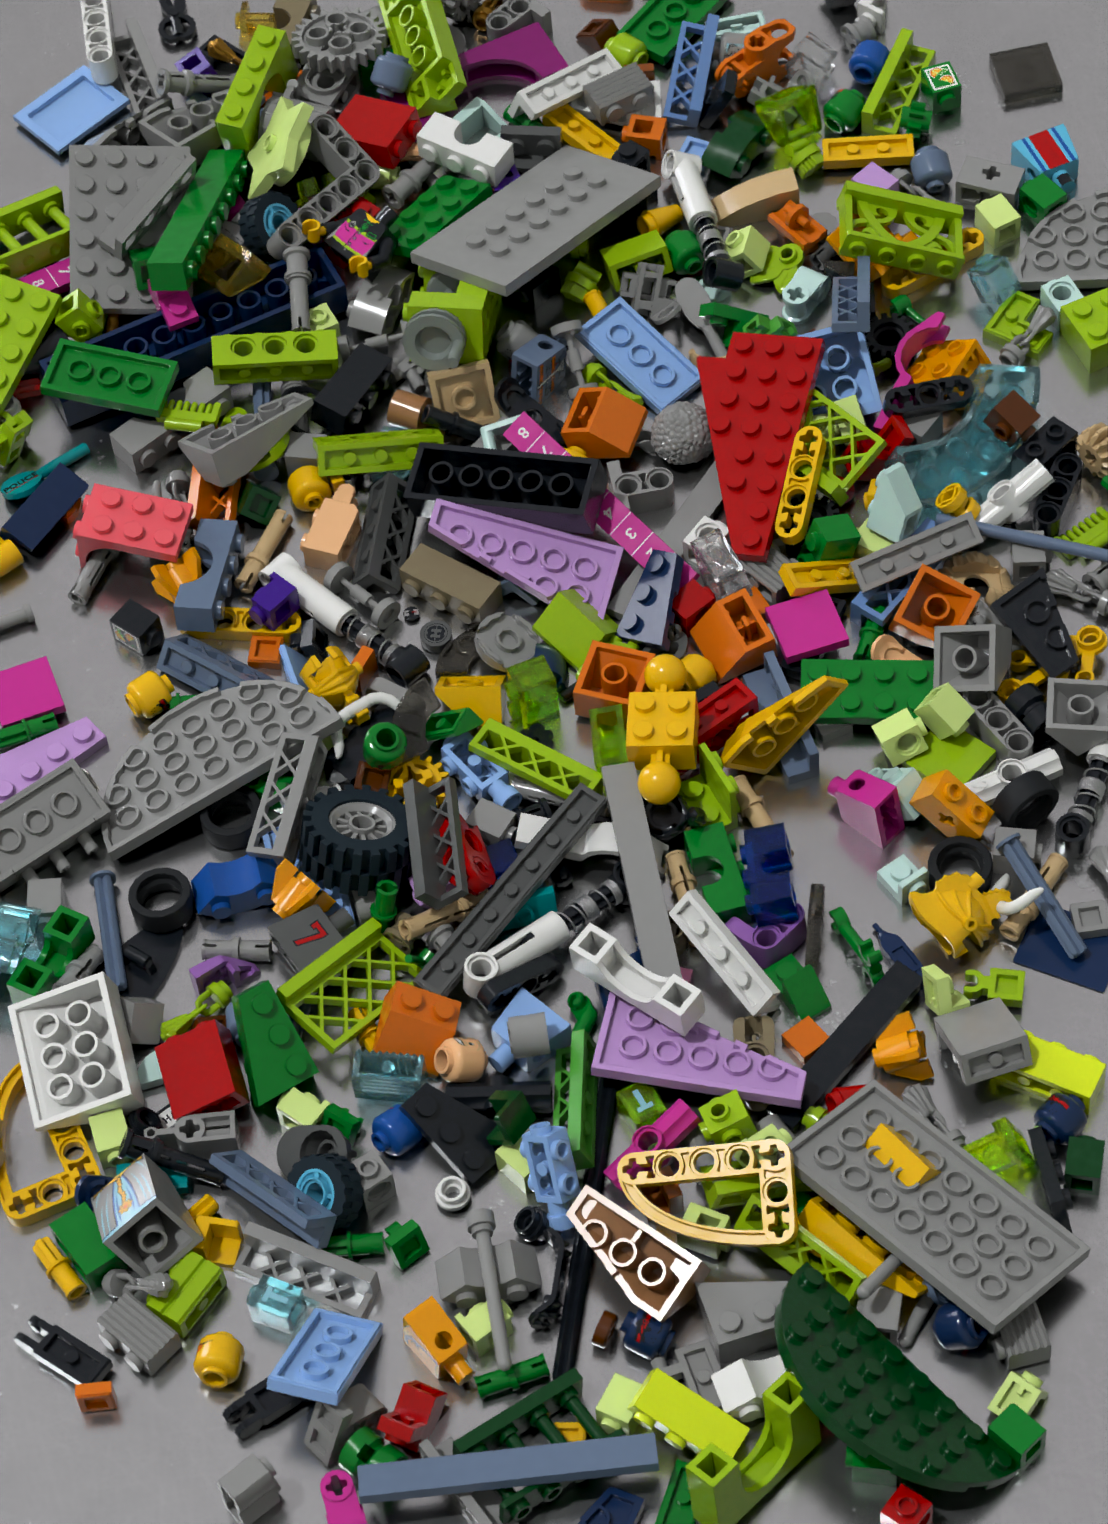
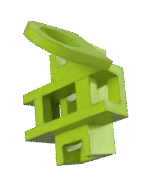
[0,410,33,467]

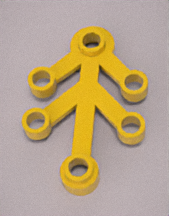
[997,625,1108,703]

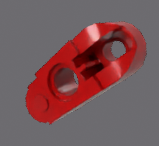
[439,813,496,897]

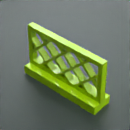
[796,388,888,507]
[276,917,422,1055]

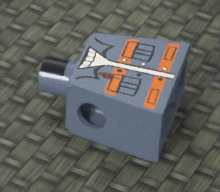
[511,334,569,405]

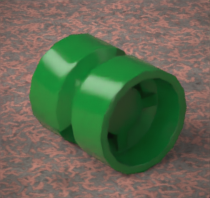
[338,1426,409,1478]

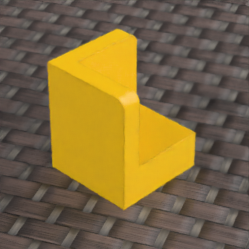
[192,1215,244,1268]

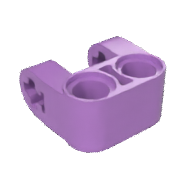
[725,884,808,968]

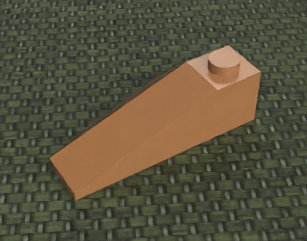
[566,1184,711,1323]

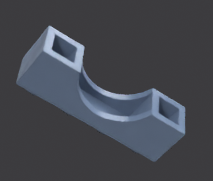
[173,518,245,632]

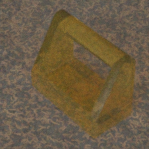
[197,233,271,297]

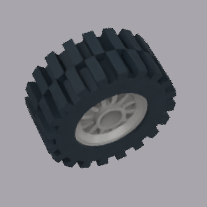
[299,784,412,896]

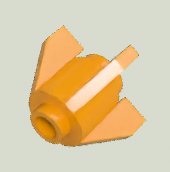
[150,547,202,603]
[271,858,336,919]
[872,1011,934,1081]

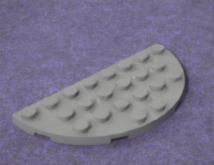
[1016,188,1108,291]
[101,680,346,861]

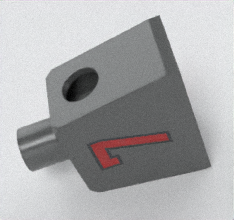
[267,904,355,974]

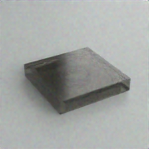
[989,42,1063,103]

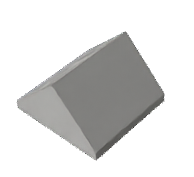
[1045,677,1108,756]

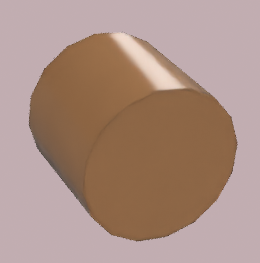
[387,389,432,430]

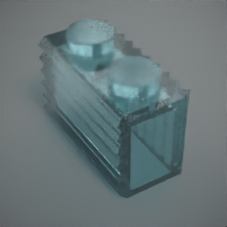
[351,1049,429,1102]

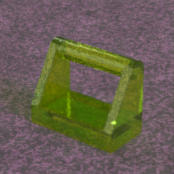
[754,85,822,148]

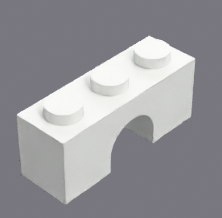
[416,112,515,187]

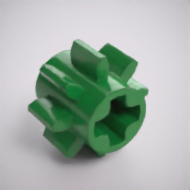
[899,101,933,139]

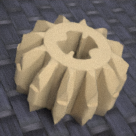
[1075,422,1108,479]

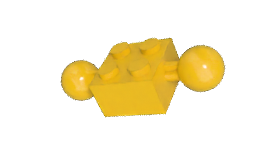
[626,654,699,805]

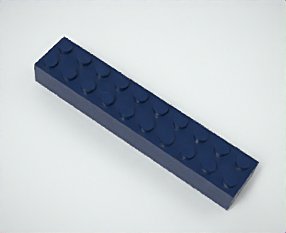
[39,244,348,427]

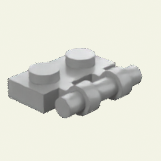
[651,1339,724,1411]

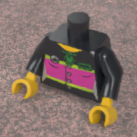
[302,205,399,282]

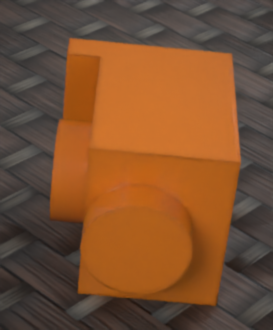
[621,114,668,161]

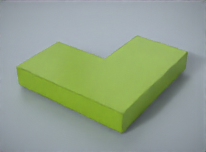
[983,288,1053,361]

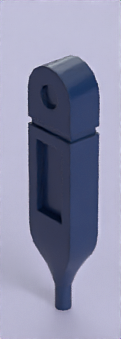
[872,923,925,997]

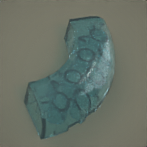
[885,364,1041,509]

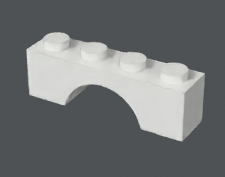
[569,923,705,1037]

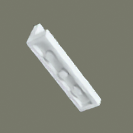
[507,48,622,121]
[668,889,781,1017]

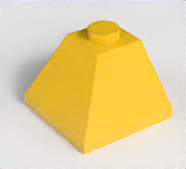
[435,675,506,731]

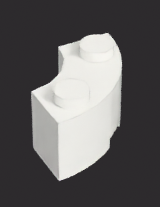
[711,1355,794,1422]

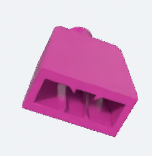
[827,770,905,849]

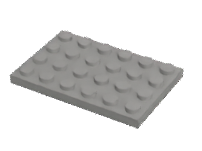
[69,145,193,314]

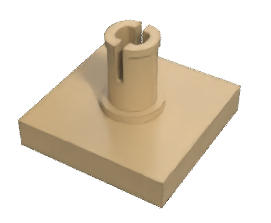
[426,359,500,434]

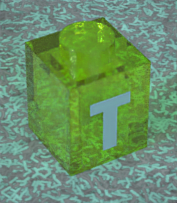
[616,1083,667,1135]

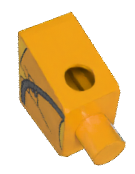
[403,1296,475,1386]

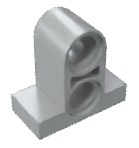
[486,0,553,42]
[606,460,675,514]
[303,1383,388,1467]

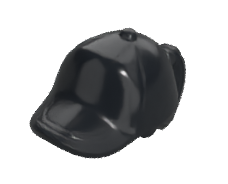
[642,794,707,840]

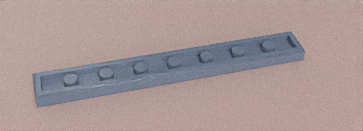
[357,1432,659,1504]

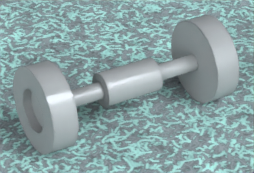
[337,320,408,363]
[550,320,599,401]
[324,561,401,630]

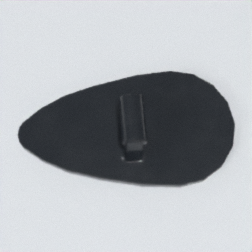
[94,926,184,999]

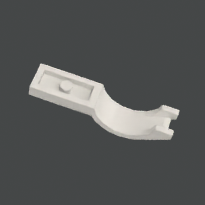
[514,812,669,879]

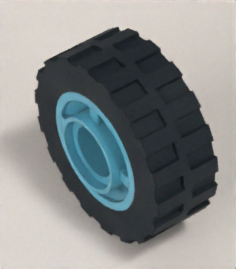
[238,191,298,263]
[287,1153,364,1232]

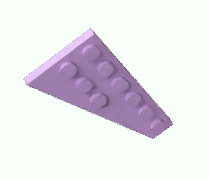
[428,498,624,620]
[591,991,807,1109]

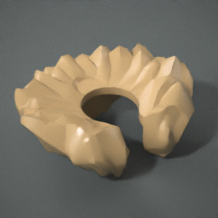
[938,551,1015,607]

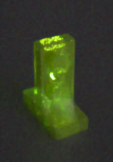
[962,1117,1036,1174]

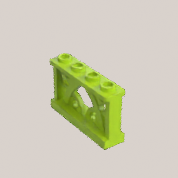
[837,180,965,280]

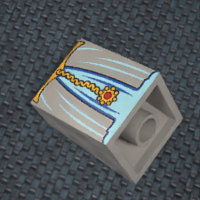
[91,1153,204,1278]

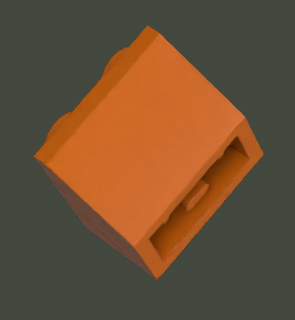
[560,387,648,459]
[690,588,778,685]

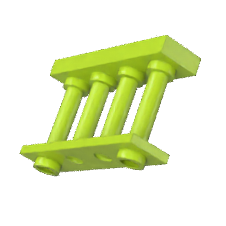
[0,186,70,279]

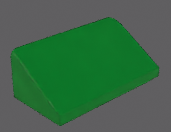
[415,707,484,743]

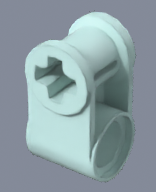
[782,266,831,325]

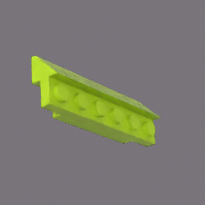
[378,0,467,118]

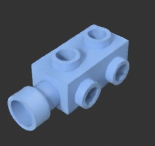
[440,732,522,811]
[520,1122,581,1231]

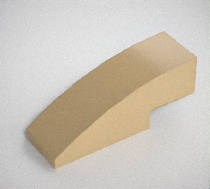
[711,167,800,227]

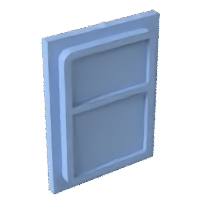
[13,65,130,155]

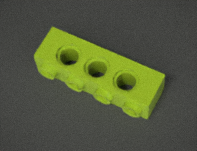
[211,329,339,385]

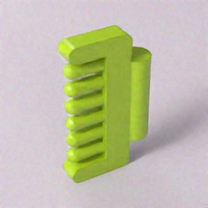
[156,399,222,432]
[1053,507,1108,559]

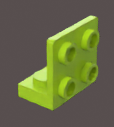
[678,742,740,833]

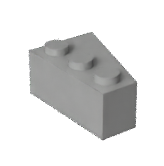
[695,1281,788,1364]

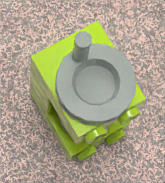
[402,265,503,371]

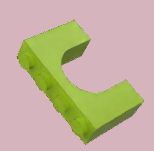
[215,24,299,167]
[685,1371,821,1524]

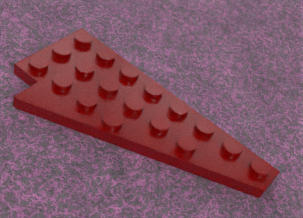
[696,332,826,563]

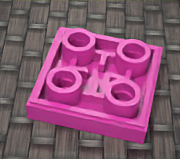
[765,589,849,664]
[0,656,66,728]

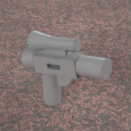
[391,353,426,394]

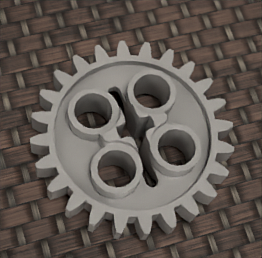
[291,6,387,73]

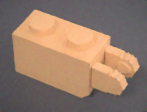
[300,483,362,571]

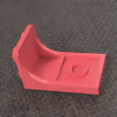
[73,483,194,568]

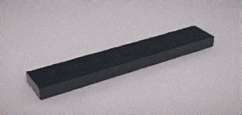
[766,960,923,1133]

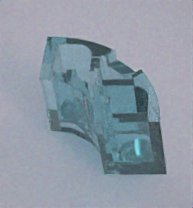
[0,901,41,974]

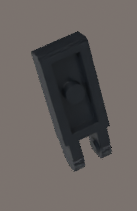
[13,1315,113,1384]
[222,1377,306,1440]

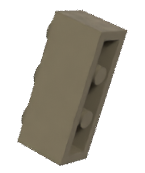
[399,543,503,626]

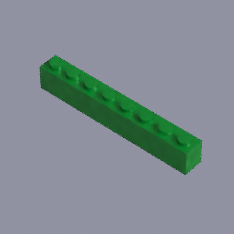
[147,149,251,291]

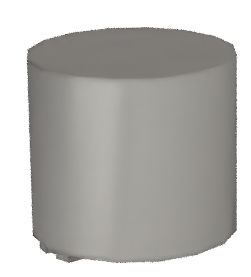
[507,1012,551,1059]

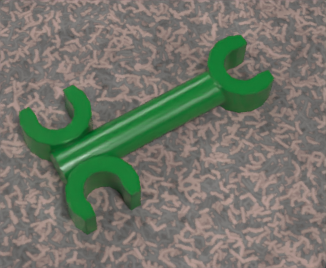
[829,906,884,988]

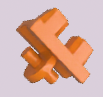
[768,200,827,256]

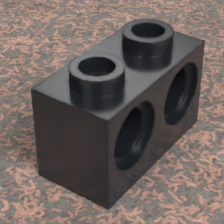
[1011,416,1078,478]

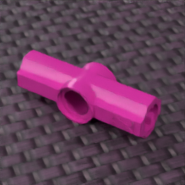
[603,1098,702,1195]

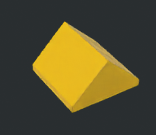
[865,1123,942,1186]

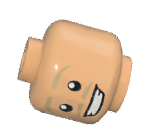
[434,1038,488,1083]

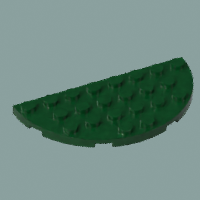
[774,1262,1021,1492]

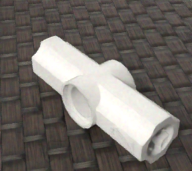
[975,459,1055,540]
[964,748,1063,806]

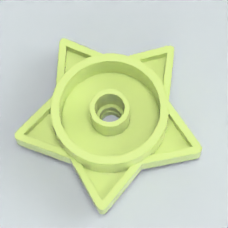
[247,96,314,200]

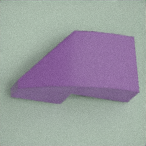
[188,955,261,995]

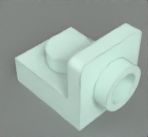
[877,854,929,906]

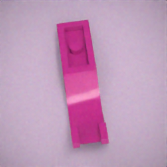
[873,311,950,434]

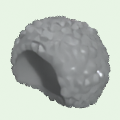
[651,401,713,465]

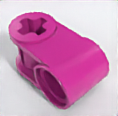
[320,1470,367,1524]

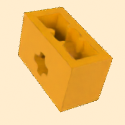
[909,769,995,839]

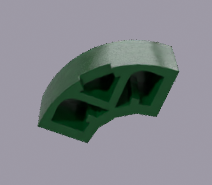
[701,110,776,179]

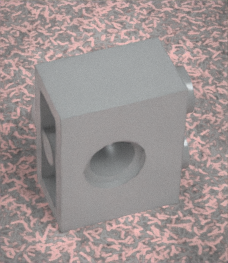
[297,63,361,111]

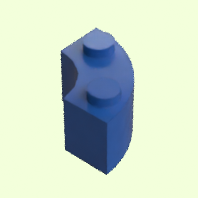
[191,854,278,919]

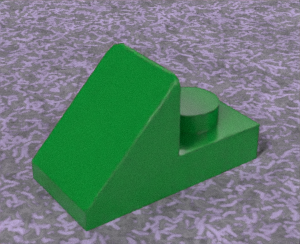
[699,302,769,347]
[763,953,831,1022]

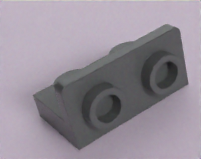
[500,125,563,173]

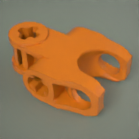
[714,19,797,98]

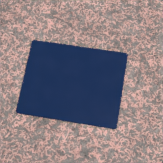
[1013,909,1108,992]

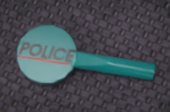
[0,442,90,500]

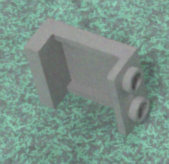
[934,997,1033,1086]

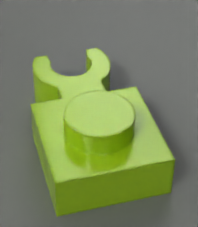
[963,968,1025,1008]

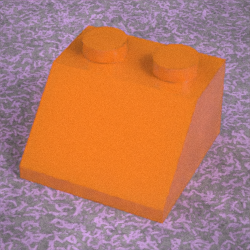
[888,563,981,648]
[573,640,656,726]
[371,980,462,1079]

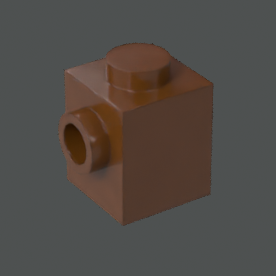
[983,389,1041,448]

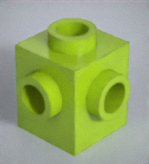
[55,288,103,343]
[698,1089,758,1144]

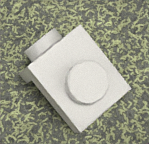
[857,0,887,35]

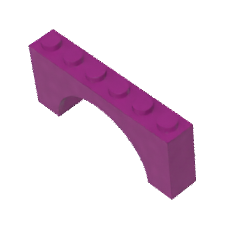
[380,22,569,143]

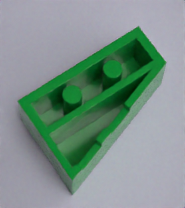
[231,980,319,1107]

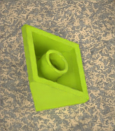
[532,589,619,672]

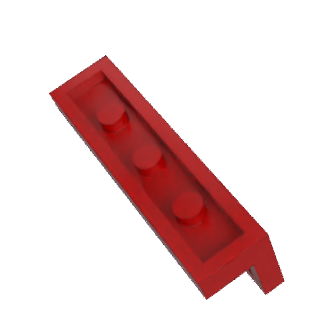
[677,677,759,776]

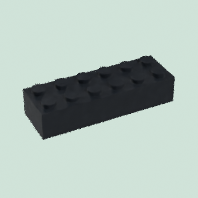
[403,442,609,534]

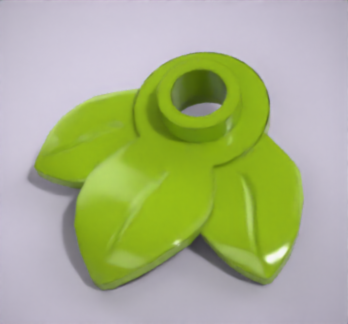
[750,243,804,295]

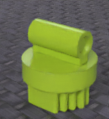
[784,138,824,179]
[560,261,602,306]

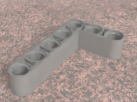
[267,114,380,260]

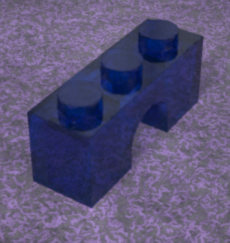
[739,822,799,928]

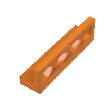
[188,426,241,531]

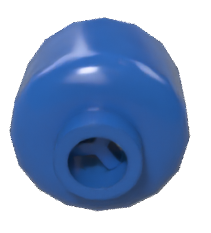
[848,40,890,84]
[371,1104,423,1157]

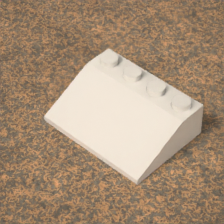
[7,971,146,1132]

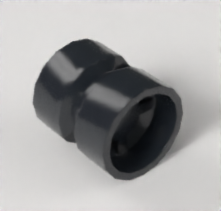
[1004,683,1052,746]

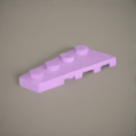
[0,716,108,804]

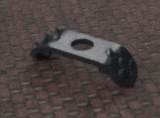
[494,376,565,446]
[528,1226,572,1329]

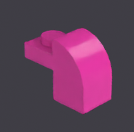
[147,279,199,332]

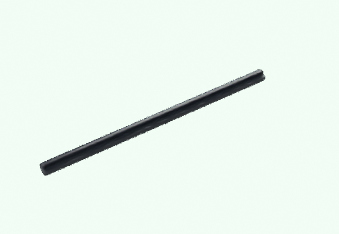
[552,1077,620,1380]

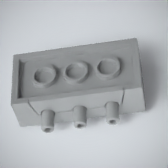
[0,758,111,893]

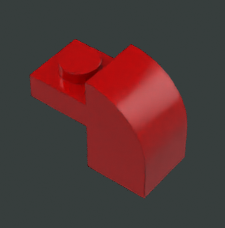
[840,414,915,481]
[376,1380,448,1453]

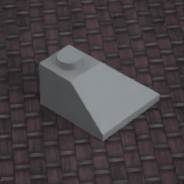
[933,624,1012,692]

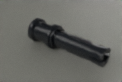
[117,1128,225,1187]

